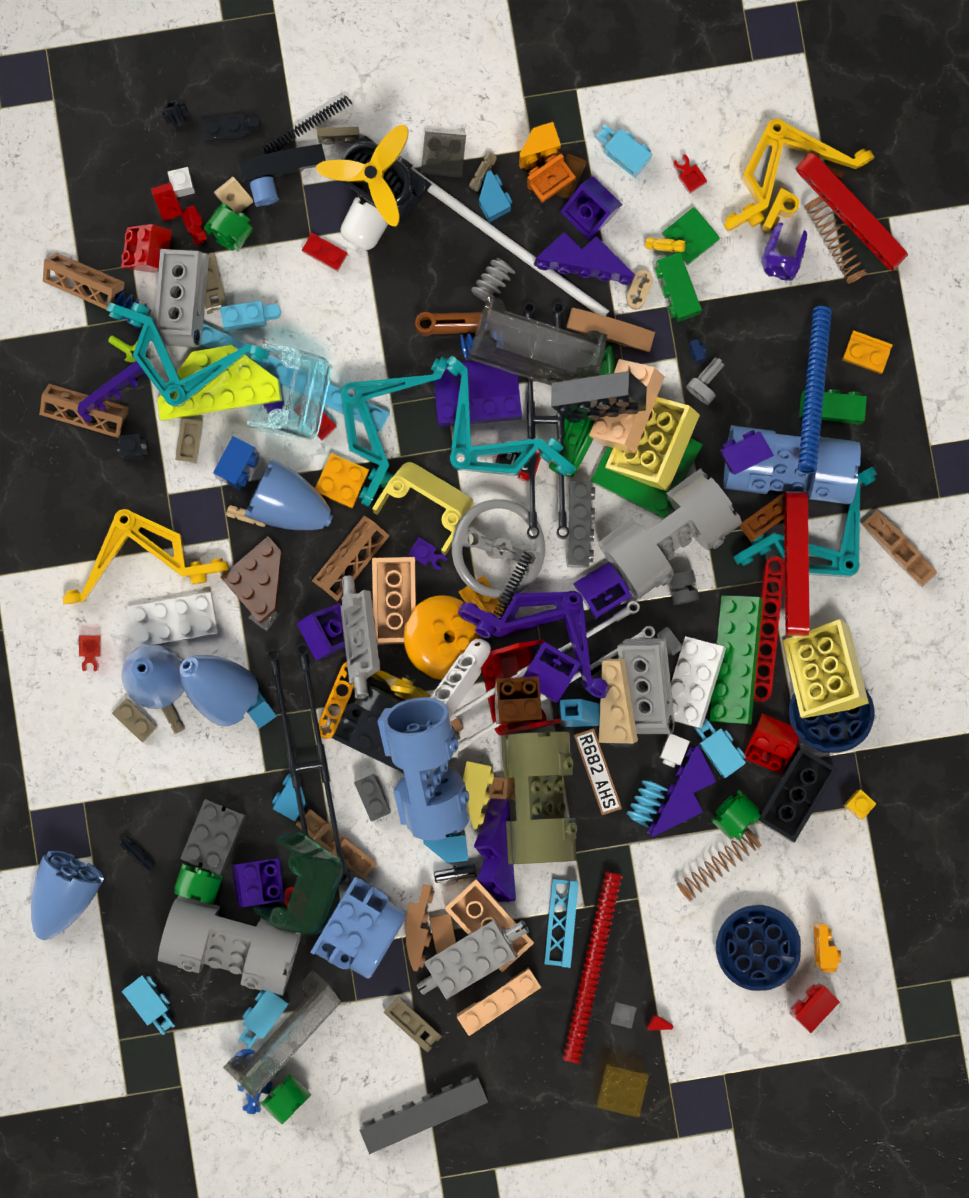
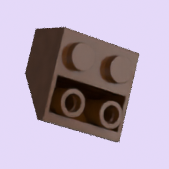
[495,676,542,724]

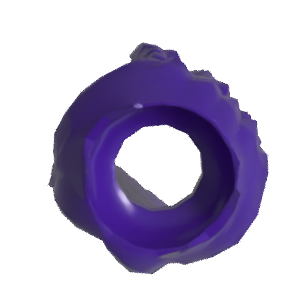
[761,223,807,281]

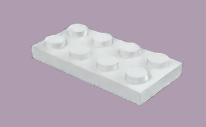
[128,592,218,649]
[671,636,726,729]

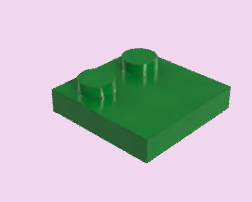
[662,207,720,265]

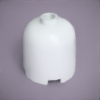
[340,198,388,251]

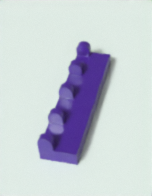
[77,361,148,423]

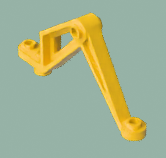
[723,118,875,232]
[62,509,229,605]

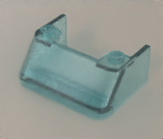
[247,343,332,440]

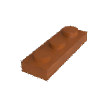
[739,492,785,542]

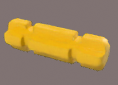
[645,237,685,252]

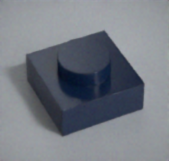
[688,339,707,365]

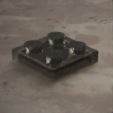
[421,131,466,178]

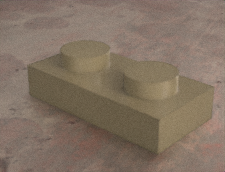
[317,127,360,145]
[175,418,203,464]
[112,698,158,743]

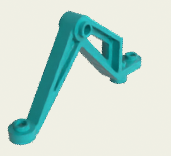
[106,303,270,407]
[340,356,448,507]
[446,356,576,476]
[733,467,877,578]

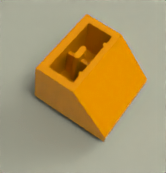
[519,122,561,169]

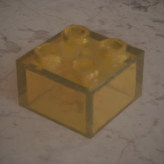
[596,1063,649,1118]

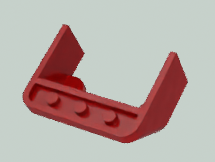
[481,639,562,736]

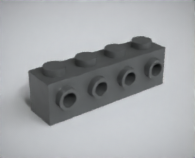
[567,481,595,568]

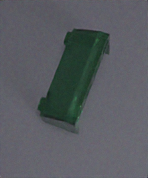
[253,832,343,935]

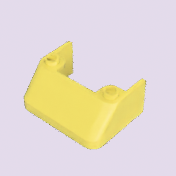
[372,462,474,556]

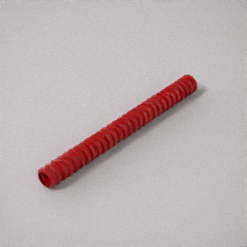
[562,871,623,1064]

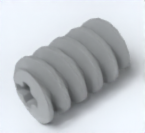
[471,258,515,304]

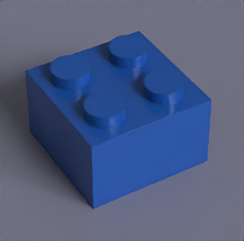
[213,436,260,490]

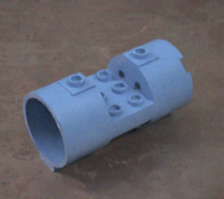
[724,426,861,504]
[378,697,470,841]

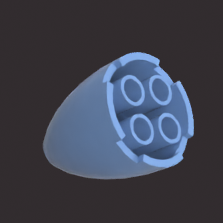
[244,458,333,530]
[121,645,184,709]
[180,655,258,727]
[31,851,103,940]

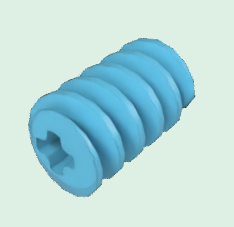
[627,781,668,828]

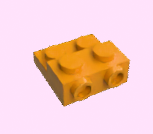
[813,923,841,972]

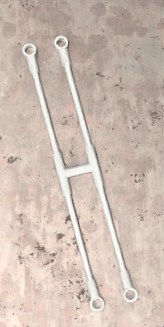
[450,601,655,758]

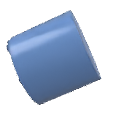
[250,177,279,207]

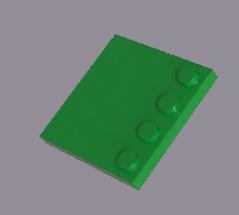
[591,438,703,519]

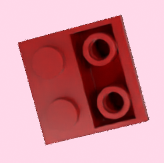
[121,224,172,273]
[744,714,799,774]
[790,983,840,1033]

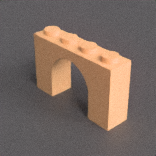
[457,967,541,1036]

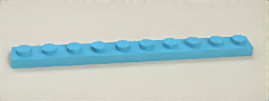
[200,323,390,432]

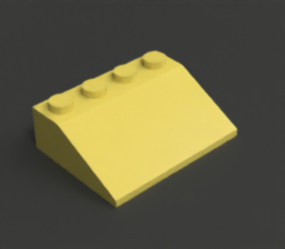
[605,397,700,491]
[782,619,869,718]

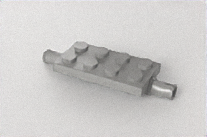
[340,576,380,699]
[417,919,529,999]

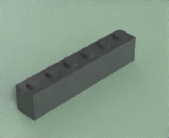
[359,1075,488,1154]

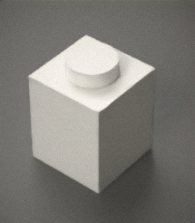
[168,167,195,197]
[659,734,690,768]

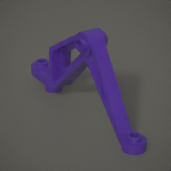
[458,591,609,698]

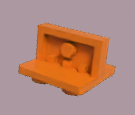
[527,153,576,203]

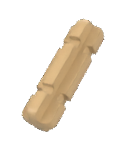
[226,505,266,527]

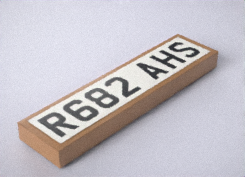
[574,729,622,815]

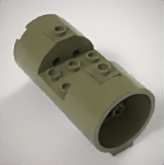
[502,732,577,864]

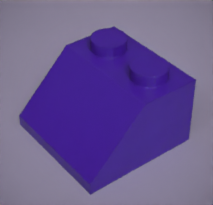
[560,176,623,240]
[720,430,774,475]
[297,603,345,661]

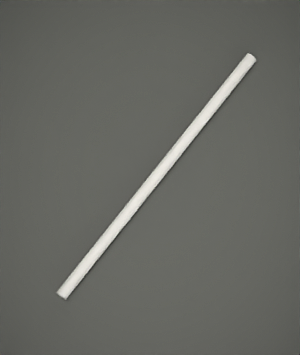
[397,157,609,316]

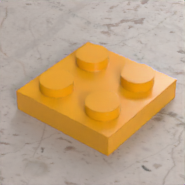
[315,453,369,509]

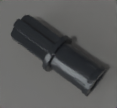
[434,864,477,883]

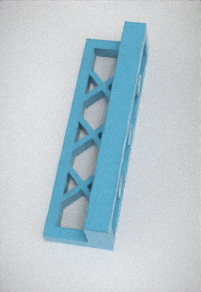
[544,879,579,968]

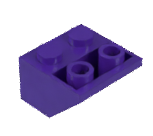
[573,562,632,619]
[523,642,581,703]
[232,858,285,907]

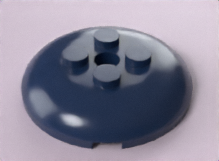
[789,688,875,753]
[716,905,801,991]

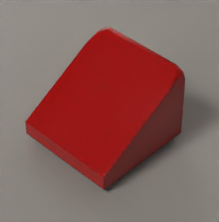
[646,1014,674,1030]

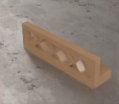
[42,253,125,310]
[39,384,129,438]
[312,516,389,601]

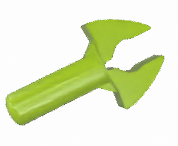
[108,335,137,364]

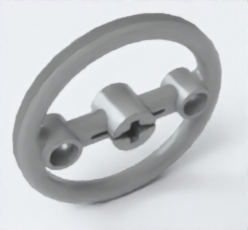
[452,499,545,598]

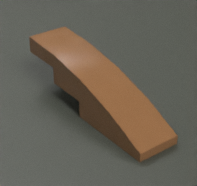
[566,308,655,353]
[862,510,937,587]
[296,808,377,880]

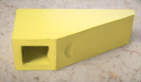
[463,761,495,829]

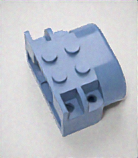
[310,876,407,979]

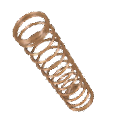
[804,197,867,284]
[676,829,762,902]

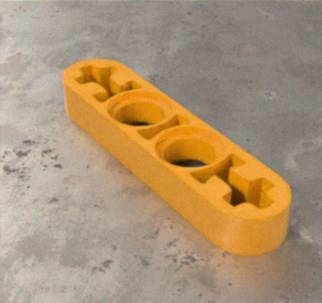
[319,662,354,739]

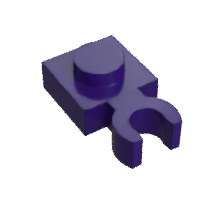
[408,537,447,571]

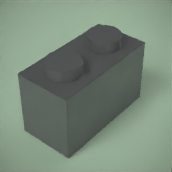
[354,774,391,822]

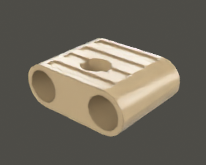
[214,177,254,215]

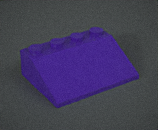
[433,357,522,427]

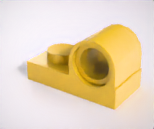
[761,188,800,233]

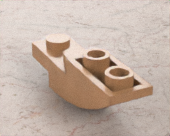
[406,884,435,971]

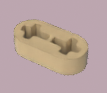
[626,270,653,310]

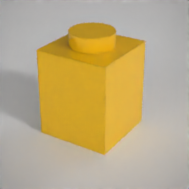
[843,790,876,820]

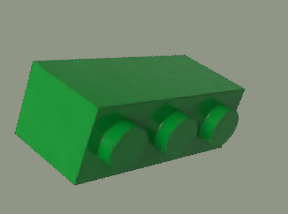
[654,252,702,322]
[799,390,867,424]

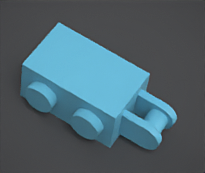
[594,125,652,178]
[220,301,281,332]
[694,718,746,778]
[122,974,176,1035]
[237,990,290,1049]

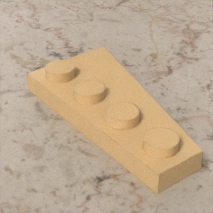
[599,659,638,743]

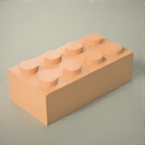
[589,359,665,453]
[372,557,416,644]
[444,879,534,972]

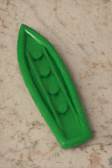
[549,345,615,477]

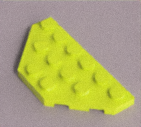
[157,345,282,421]

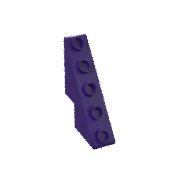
[534,232,635,285]
[647,746,716,837]
[474,798,516,902]

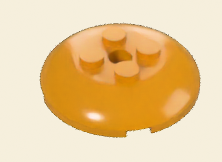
[404,595,482,680]

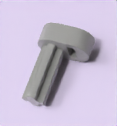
[686,357,724,405]

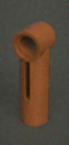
[415,312,487,337]

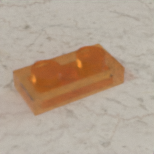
[556,154,587,200]

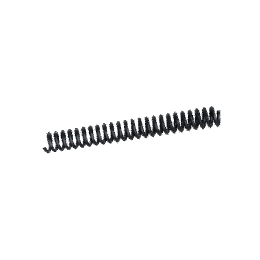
[263,95,353,154]
[480,551,533,645]

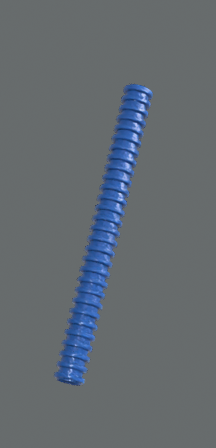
[798,306,832,474]

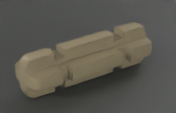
[469,152,497,191]
[162,703,185,734]

